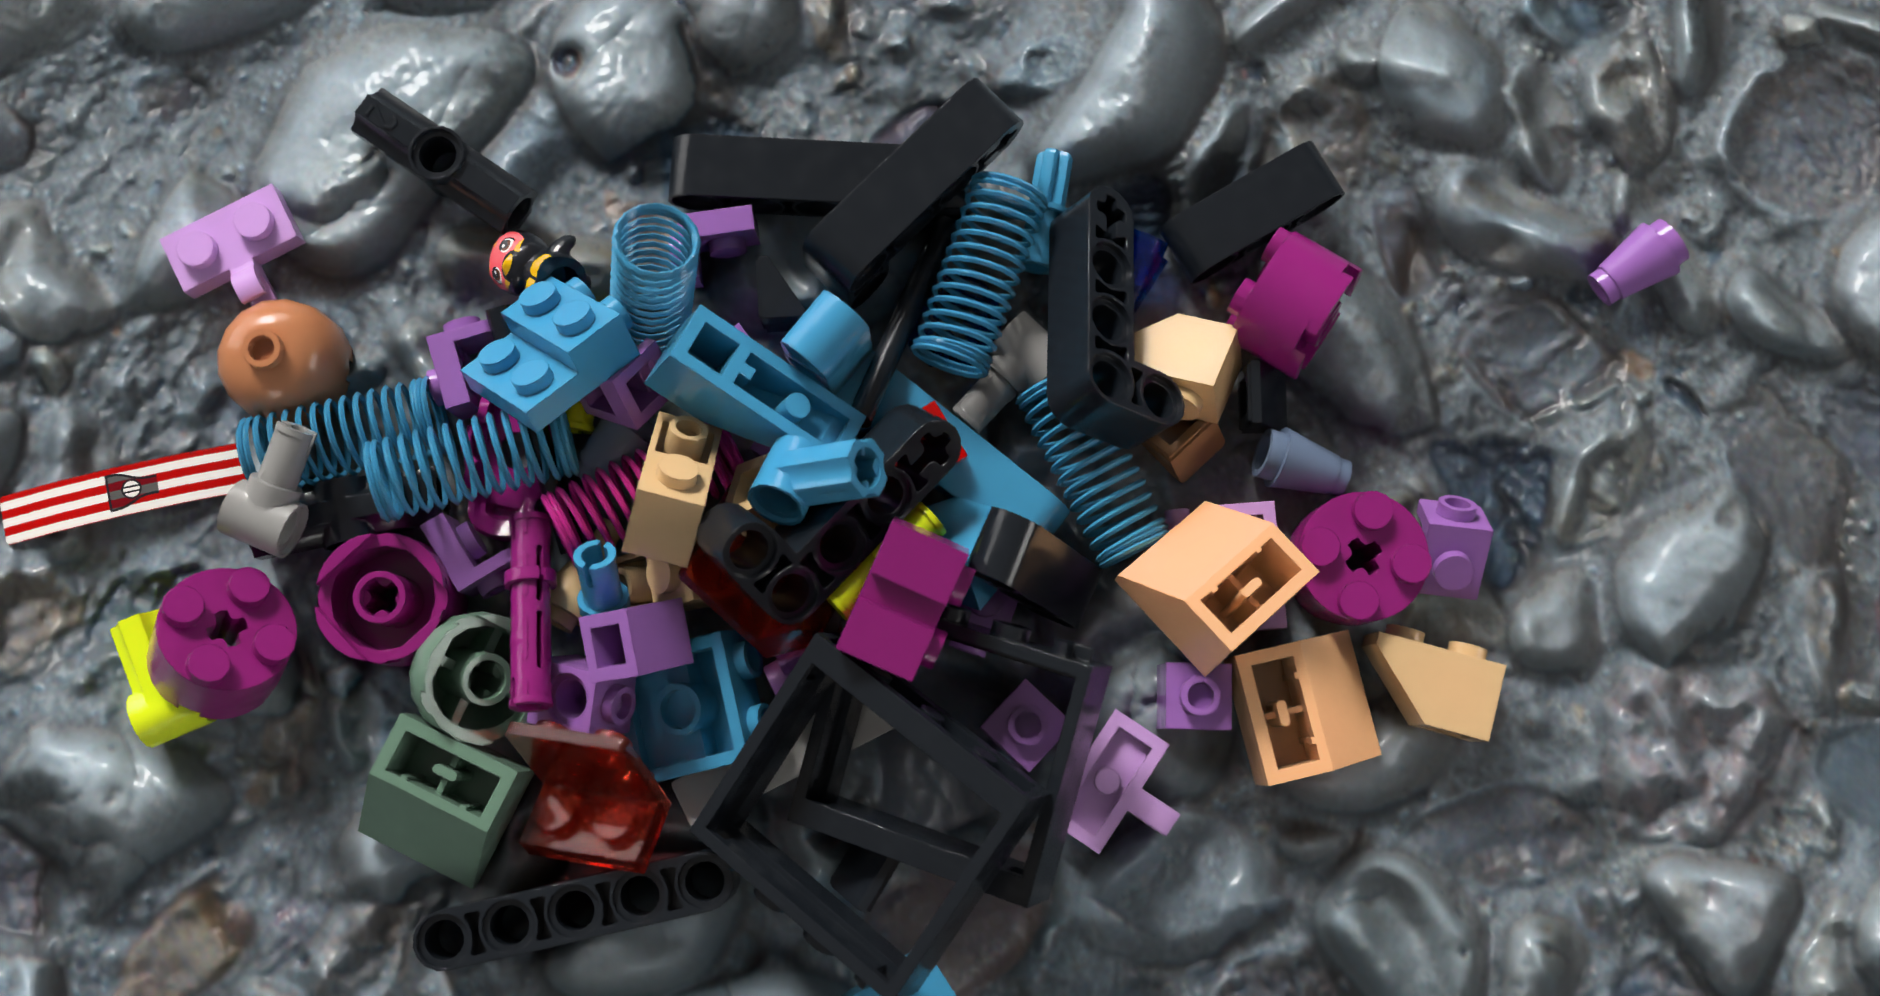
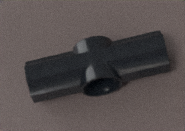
[351,88,537,235]
[249,466,451,560]

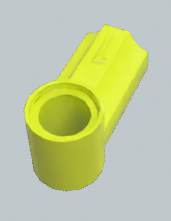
[110,609,217,748]

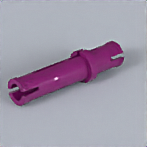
[504,511,557,712]

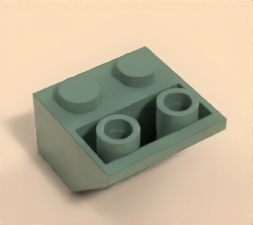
[358,713,535,889]

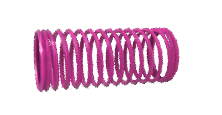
[540,422,744,568]

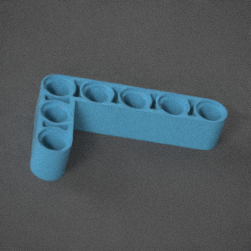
[780,290,1070,534]

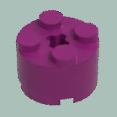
[1226,227,1363,380]
[1290,491,1432,626]
[315,533,468,667]
[147,567,297,720]

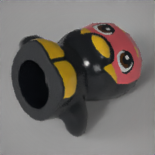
[489,230,591,296]

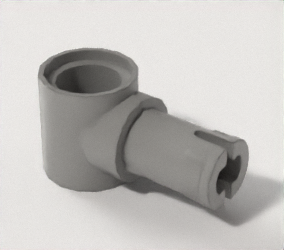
[952,311,1048,434]
[217,421,318,558]

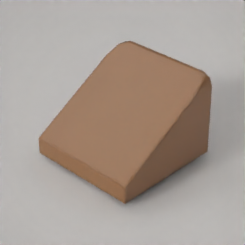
[1142,419,1225,483]

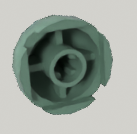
[409,611,529,746]

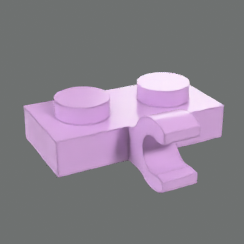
[159,183,306,306]
[1067,709,1181,854]

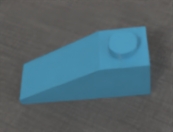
[644,304,867,448]

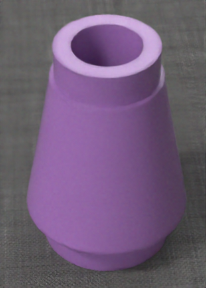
[1587,219,1689,306]

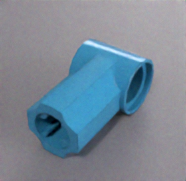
[747,435,887,525]

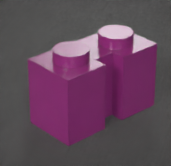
[836,516,976,682]

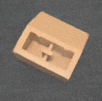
[1115,501,1320,677]
[1223,630,1382,786]

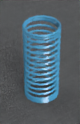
[911,171,1049,379]
[609,203,701,352]
[236,376,450,488]
[1016,378,1170,569]
[363,410,580,523]

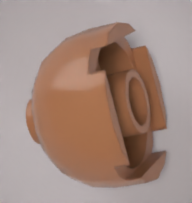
[217,299,353,425]

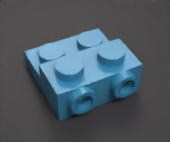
[460,276,640,433]
[624,629,769,787]

